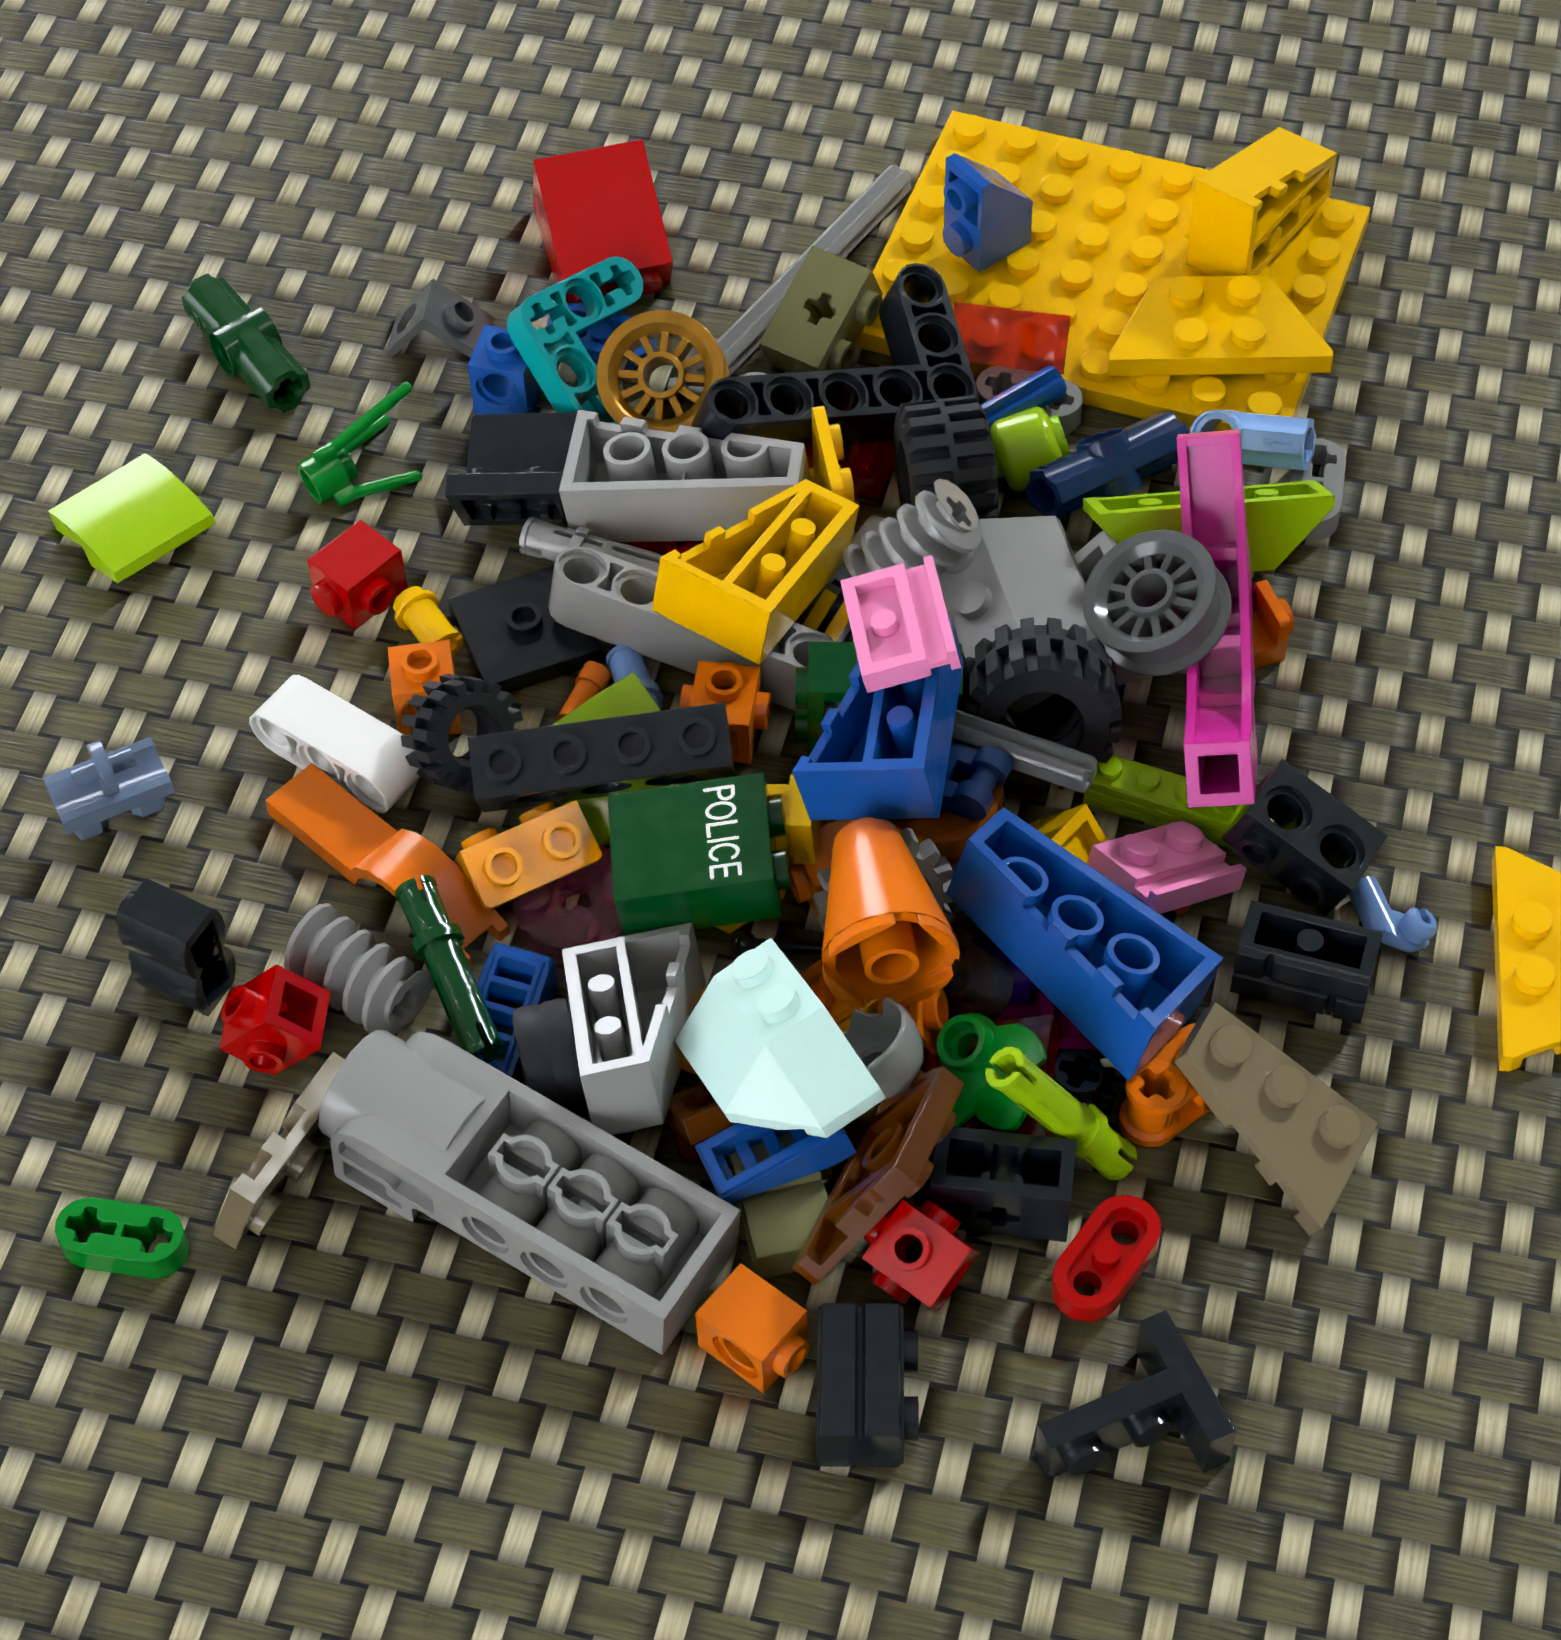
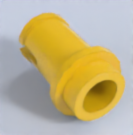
[393,586,464,656]

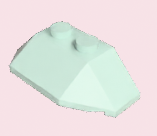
[675,938,886,1138]

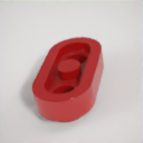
[1051,1195,1161,1322]

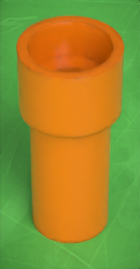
[557,661,612,720]

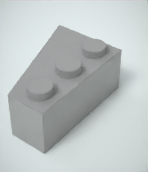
[562,922,706,1135]

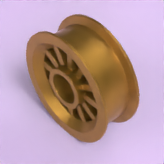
[596,310,730,433]

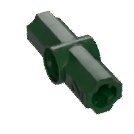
[182,273,311,413]

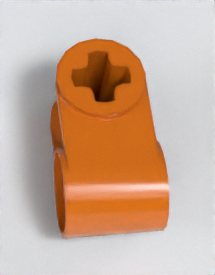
[1118,1023,1212,1147]

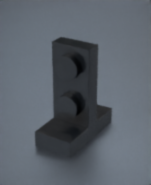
[1035,1310,1236,1480]

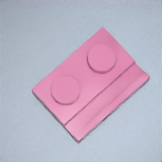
[840,555,962,693]
[1087,820,1247,914]

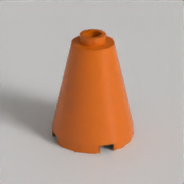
[821,817,960,1008]

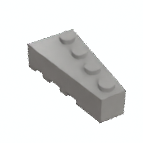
[559,410,811,542]

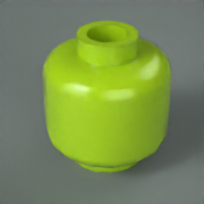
[990,407,1071,492]

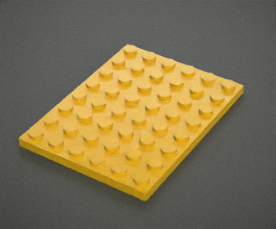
[855,110,1371,431]

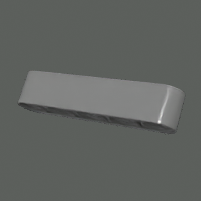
[549,547,835,711]

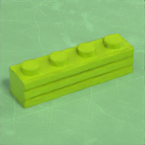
[1083,755,1243,850]

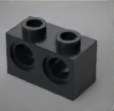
[1221,759,1387,916]

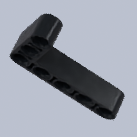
[691,263,976,448]

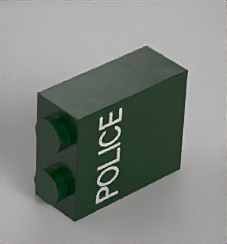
[608,772,792,936]

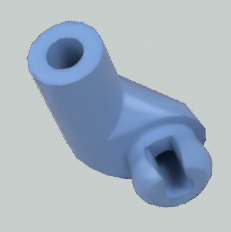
[1349,876,1437,953]

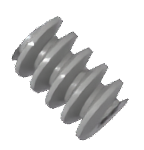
[843,479,982,577]
[284,903,433,1035]

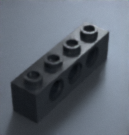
[467,702,736,813]

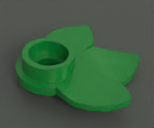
[936,1013,1047,1132]

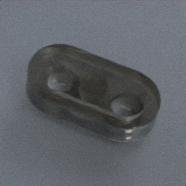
[943,928,1014,1021]

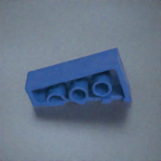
[946,807,1223,1082]

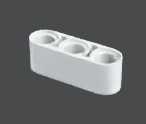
[249,675,420,814]

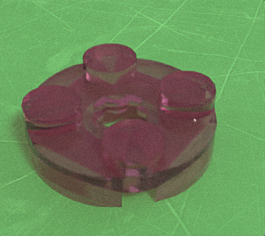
[512,845,624,962]

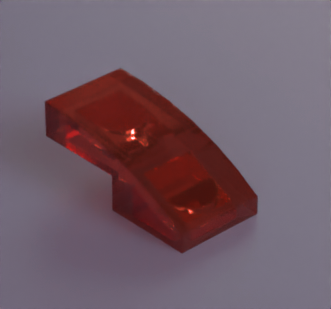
[953,301,1071,374]

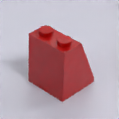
[533,139,673,304]

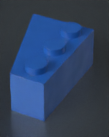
[792,612,964,820]

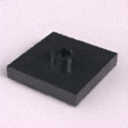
[448,565,604,693]

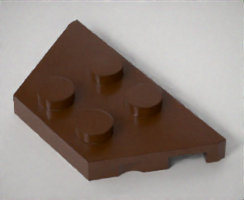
[793,1067,964,1285]

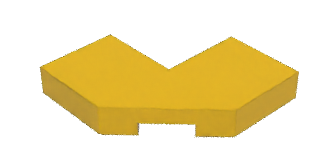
[785,773,829,864]

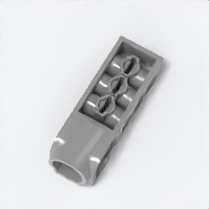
[318,1030,741,1356]

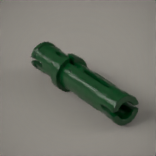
[395,875,506,1063]

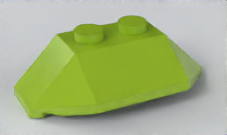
[1083,480,1335,578]

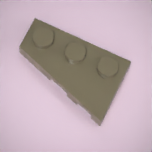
[1174,1002,1378,1236]
[213,1052,345,1249]

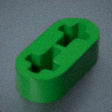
[55,1197,189,1279]

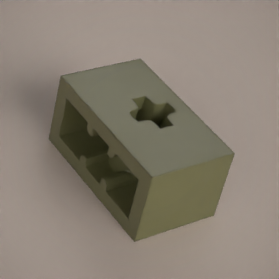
[759,245,883,373]

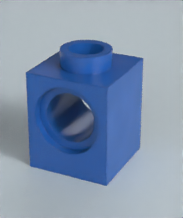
[468,325,542,414]

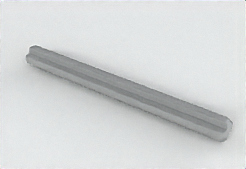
[703,165,912,375]

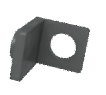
[386,279,495,358]

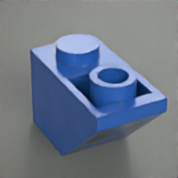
[943,153,1033,272]

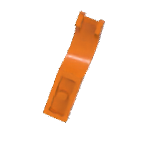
[265,763,510,967]

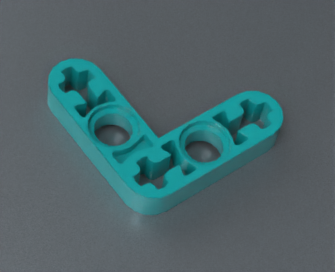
[507,256,643,424]

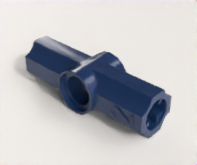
[1025,411,1189,518]

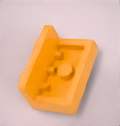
[454,800,602,910]

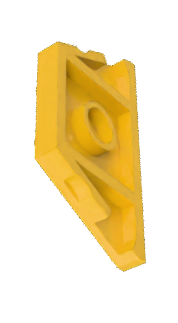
[1108,275,1334,376]
[1492,846,1561,1072]

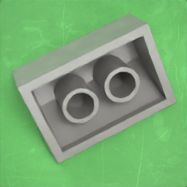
[938,516,1109,714]

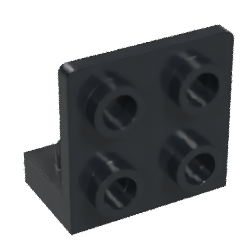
[445,412,577,526]

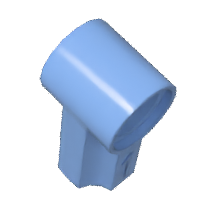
[1190,410,1316,471]

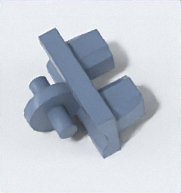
[43,737,175,840]

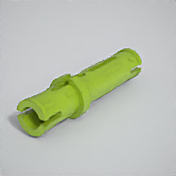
[985,1047,1137,1181]

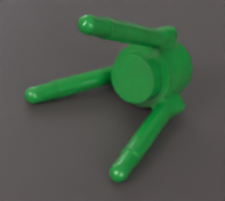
[296,382,423,508]

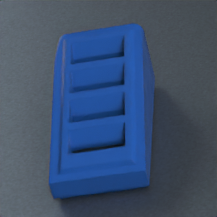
[455,943,558,1080]
[695,1123,857,1204]

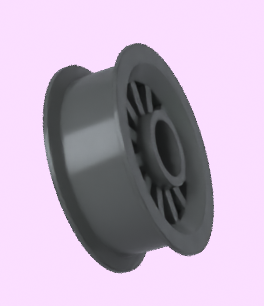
[1083,530,1232,676]

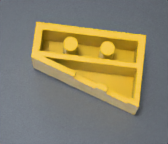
[1184,127,1337,276]
[652,479,860,665]

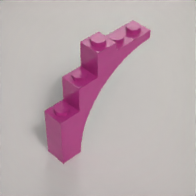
[1176,429,1258,808]

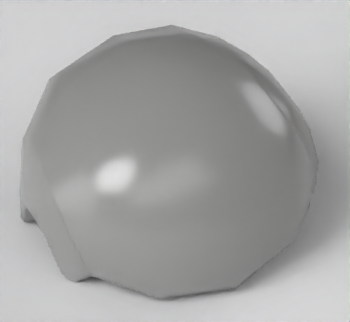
[842,997,923,1100]

